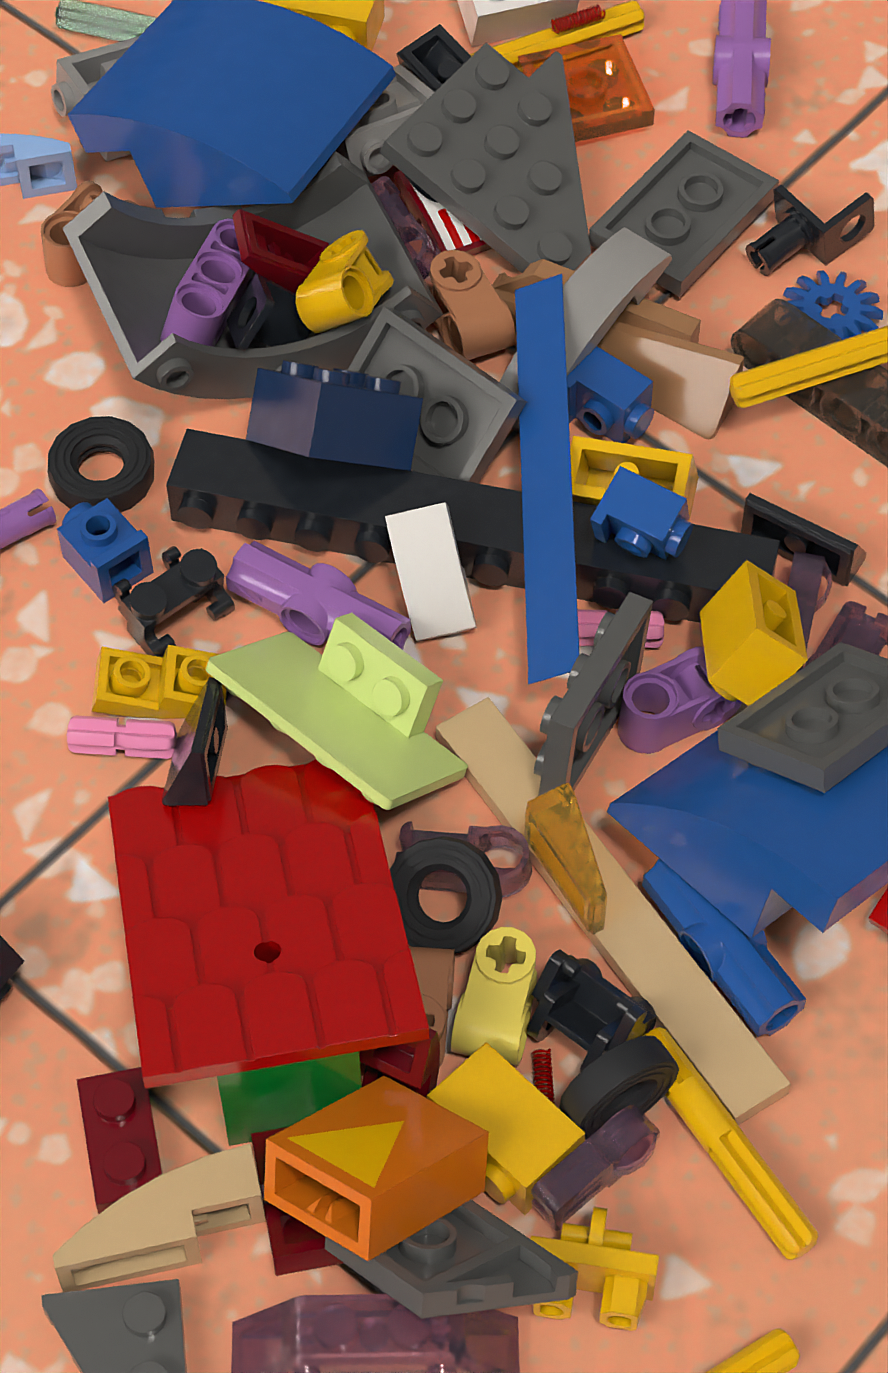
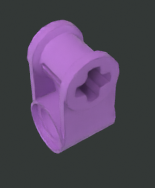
[618,646,742,754]

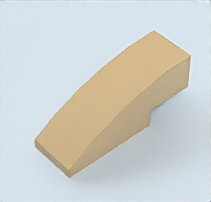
[53,1143,266,1292]

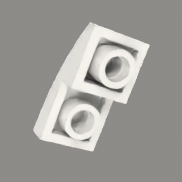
[385,502,477,642]

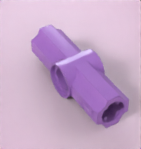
[713,0,771,137]
[226,541,411,650]

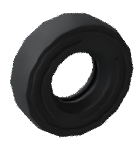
[47,416,155,512]
[390,836,503,954]
[559,1036,679,1140]

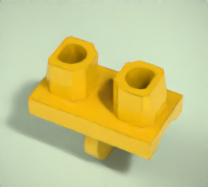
[530,1206,659,1331]

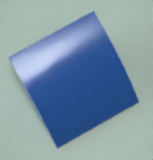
[68,0,396,208]
[607,730,888,938]

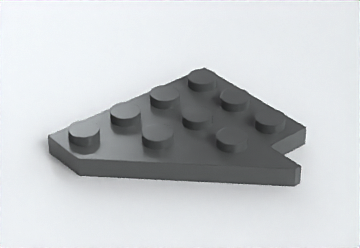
[380,42,591,273]

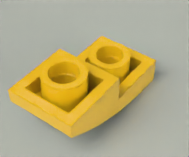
[91,645,226,719]

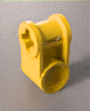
[296,230,394,333]

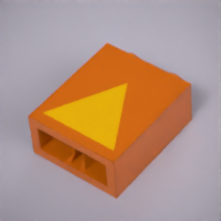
[264,1075,489,1261]

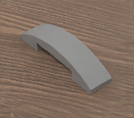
[500,227,673,433]

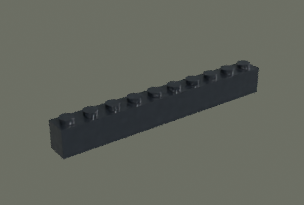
[166,428,780,623]

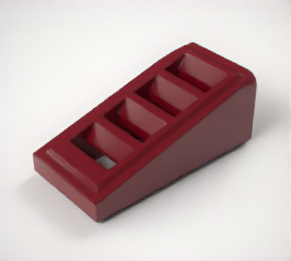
[232,209,329,293]

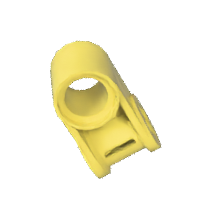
[451,927,537,1066]

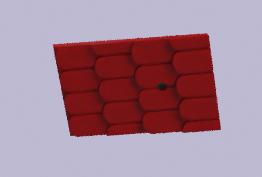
[108,759,429,1146]

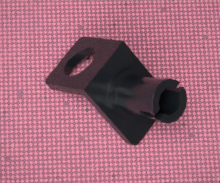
[745,185,875,276]
[226,273,311,351]

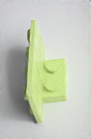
[206,612,468,810]

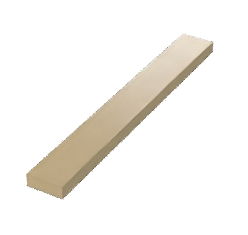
[436,697,791,1125]

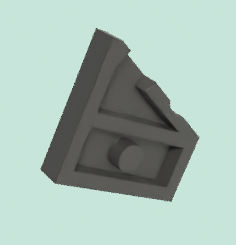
[41,1279,187,1373]

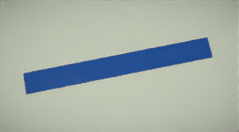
[515,273,580,684]

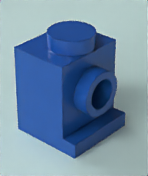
[567,347,654,443]
[590,466,693,560]
[57,498,154,603]

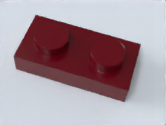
[76,1067,163,1214]

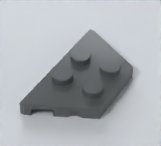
[325,1200,578,1319]

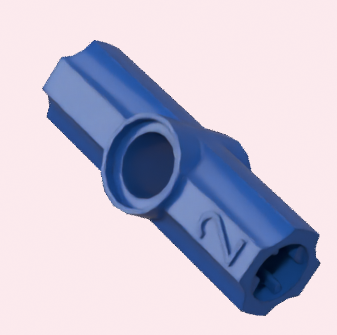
[642,858,806,1037]

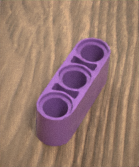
[160,219,253,347]

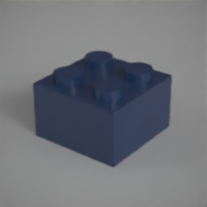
[246,360,423,471]

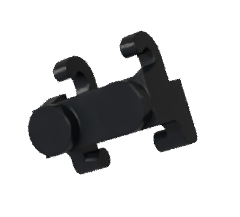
[112,546,235,657]
[527,949,656,1073]

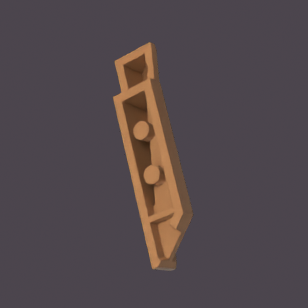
[492,259,745,439]

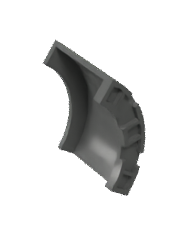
[63,151,443,399]

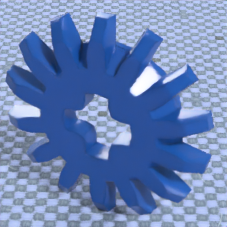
[779,270,883,348]

